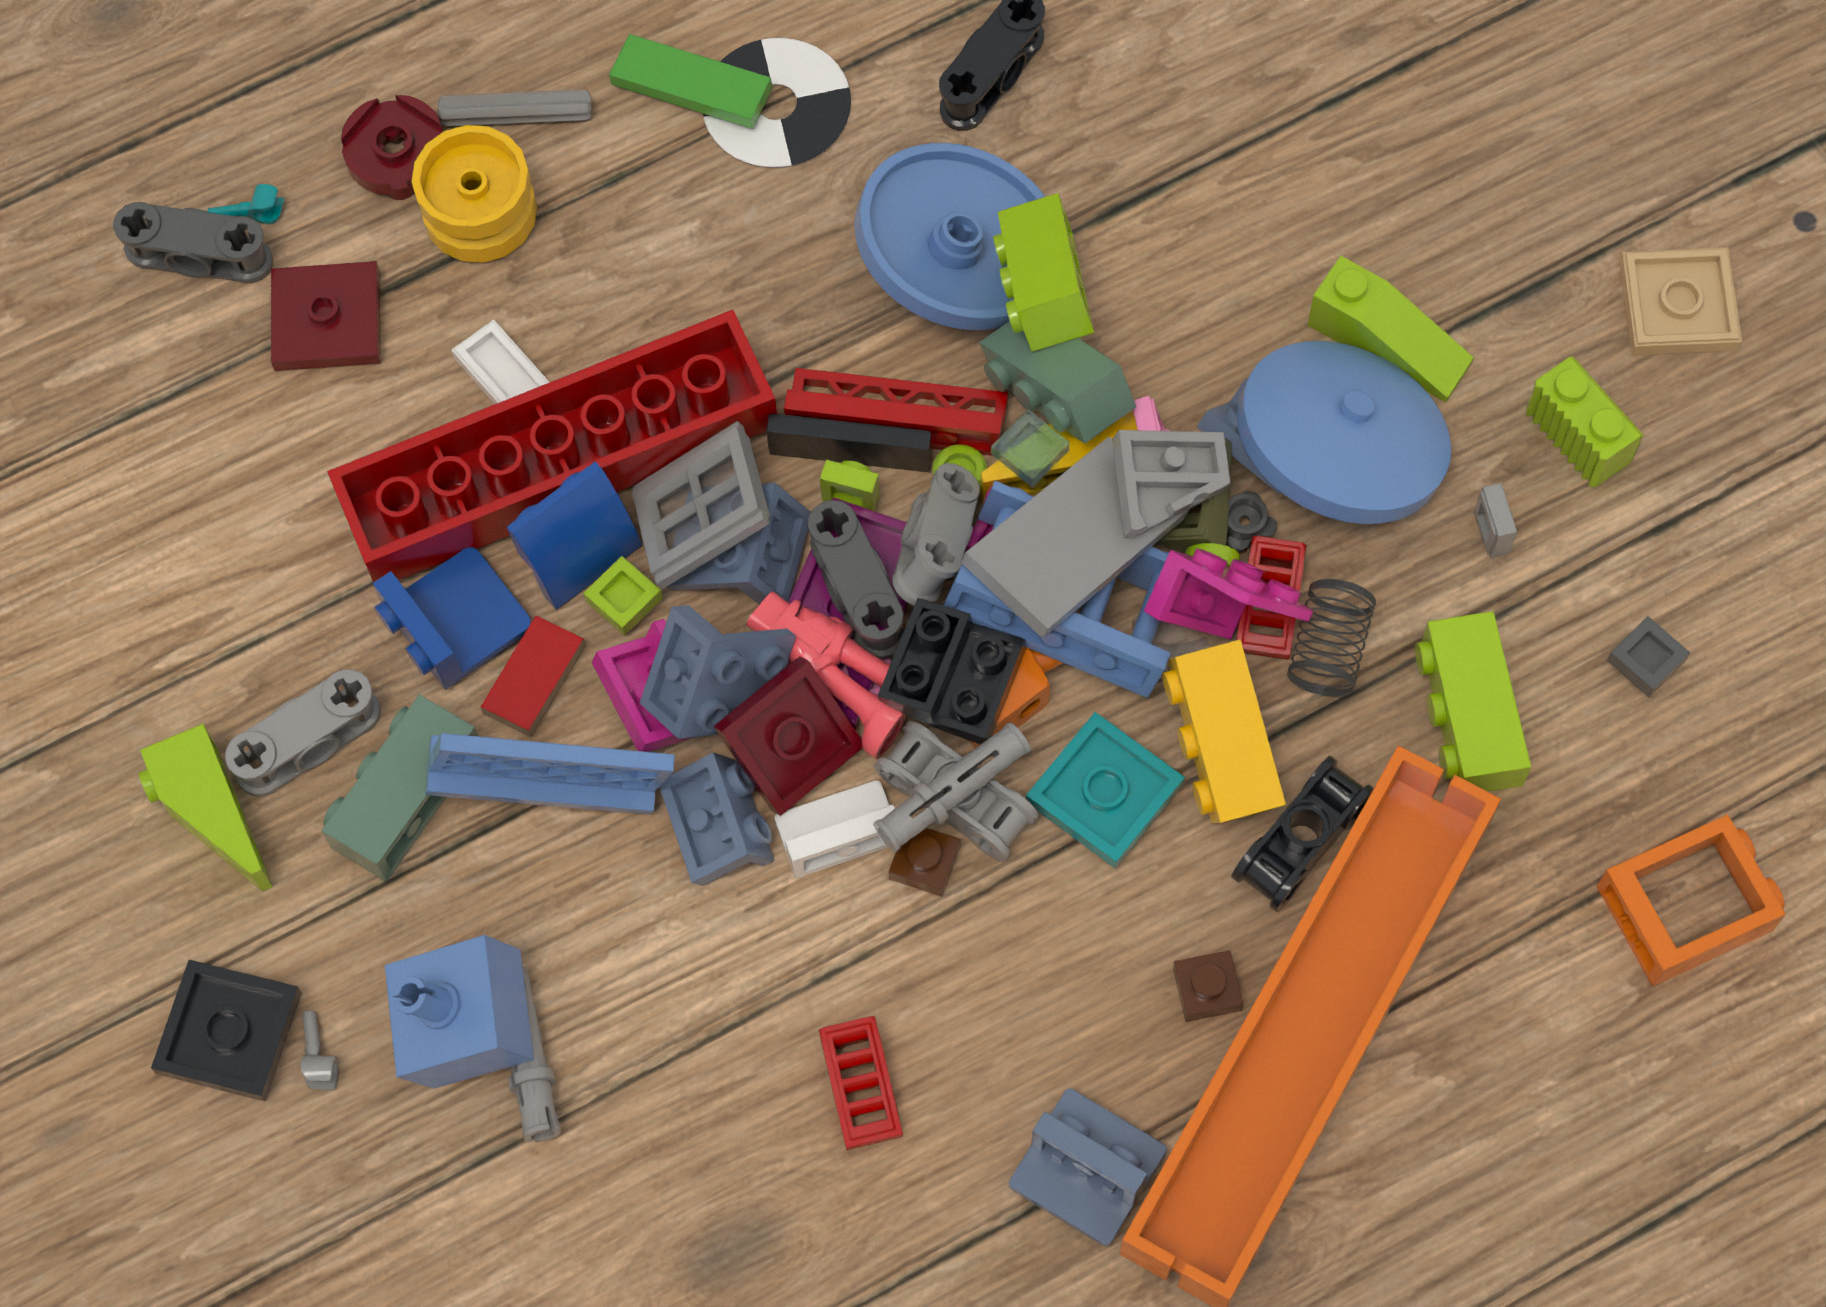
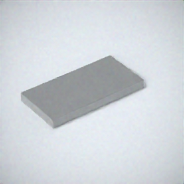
[961,437,1189,639]

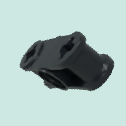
[939,0,1045,131]
[1231,755,1374,912]

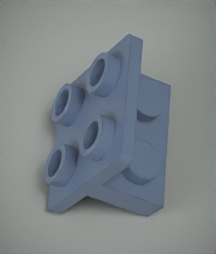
[1009,1089,1167,1247]

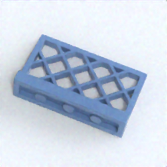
[425,733,675,815]

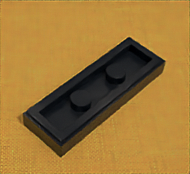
[766,413,932,473]

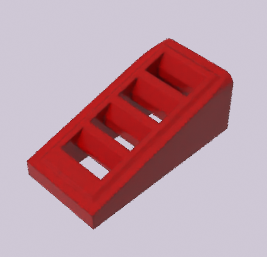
[1236,536,1307,660]
[819,1016,903,1150]

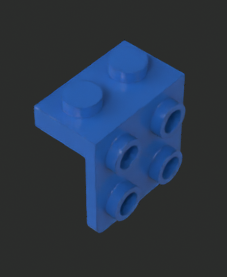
[373,547,531,690]

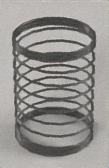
[1287,579,1376,697]

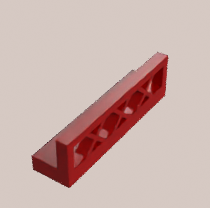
[784,368,1008,457]

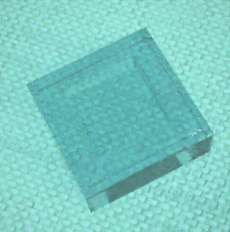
[991,409,1069,488]

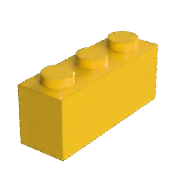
[1162,639,1286,823]

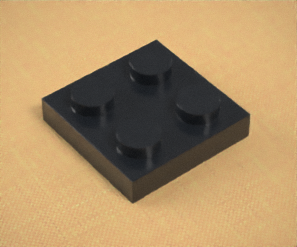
[151,960,302,1102]

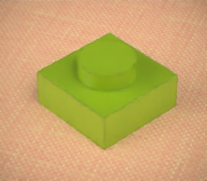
[820,460,880,511]
[583,556,663,636]

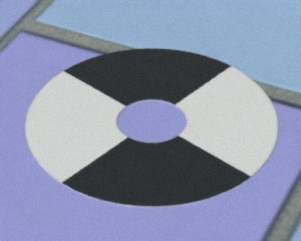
[703,38,851,168]

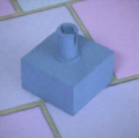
[385,935,534,1089]

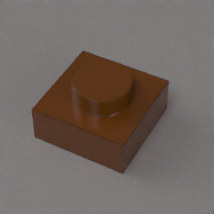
[888,828,961,897]
[1173,950,1243,1022]

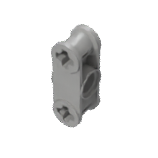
[892,463,980,606]
[225,669,381,797]
[873,721,1039,862]

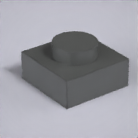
[1607,616,1690,697]

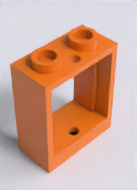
[1597,814,1786,987]

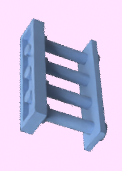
[944,481,1171,698]

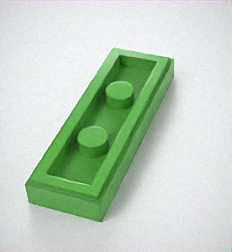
[609,34,773,129]

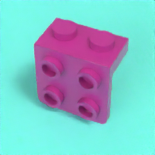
[1144,548,1313,639]

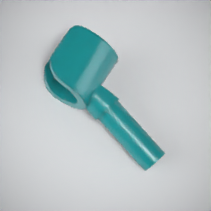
[207,184,284,225]

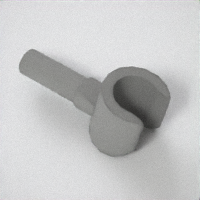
[300,1011,339,1090]

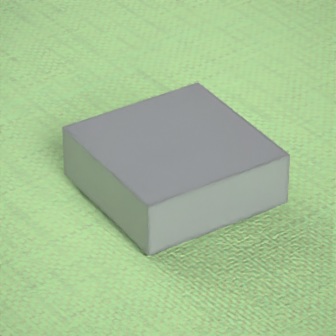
[1474,483,1517,558]

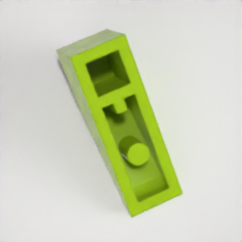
[1307,255,1474,403]
[138,723,273,892]

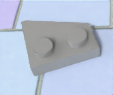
[1112,430,1231,538]

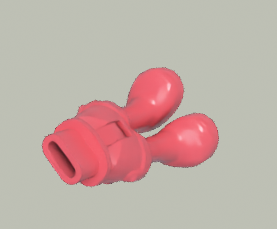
[746,591,910,759]

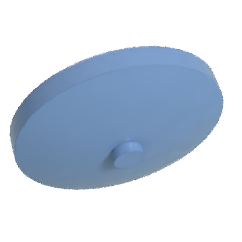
[854,143,1045,330]
[1237,341,1451,524]

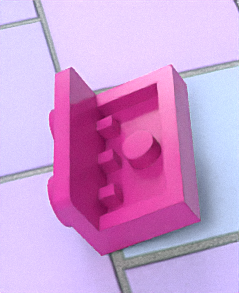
[592,619,694,752]

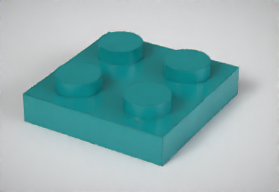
[1026,712,1185,869]

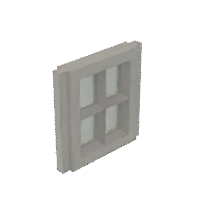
[632,421,770,589]

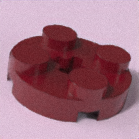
[341,95,443,200]

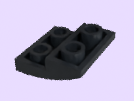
[877,598,1027,744]

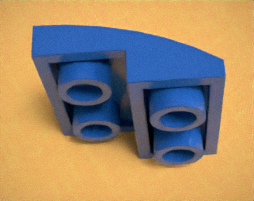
[507,462,642,610]

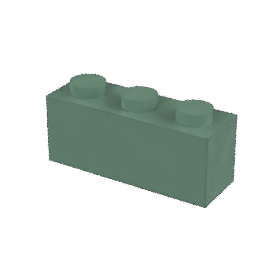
[979,321,1136,444]
[321,694,478,882]

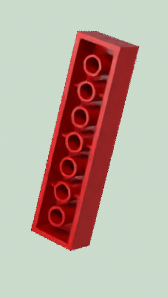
[327,309,777,583]

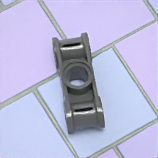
[113,202,273,283]
[808,500,904,660]

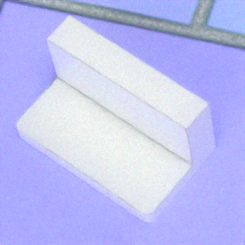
[775,780,895,879]

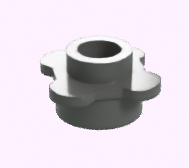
[1227,491,1277,552]

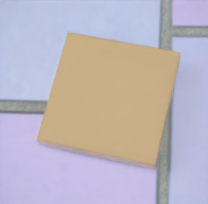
[1619,247,1742,355]

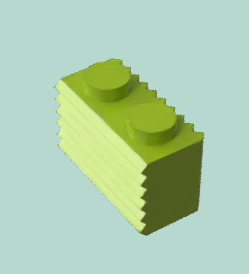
[1525,356,1644,487]

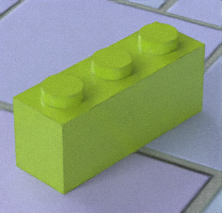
[993,193,1094,352]
[1415,611,1531,792]

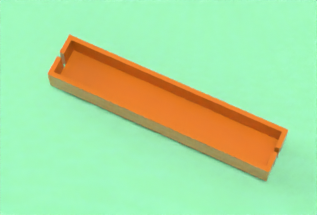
[1120,745,1501,1307]

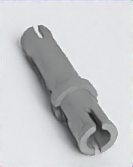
[873,722,1031,852]
[508,966,561,1142]

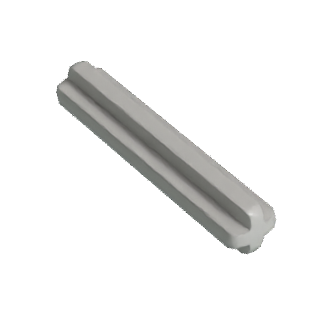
[438,89,592,126]

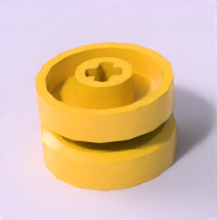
[412,125,537,263]

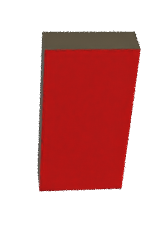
[480,616,586,737]

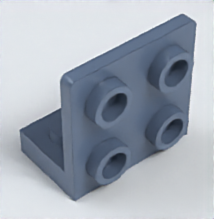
[667,483,811,605]
[640,605,796,739]

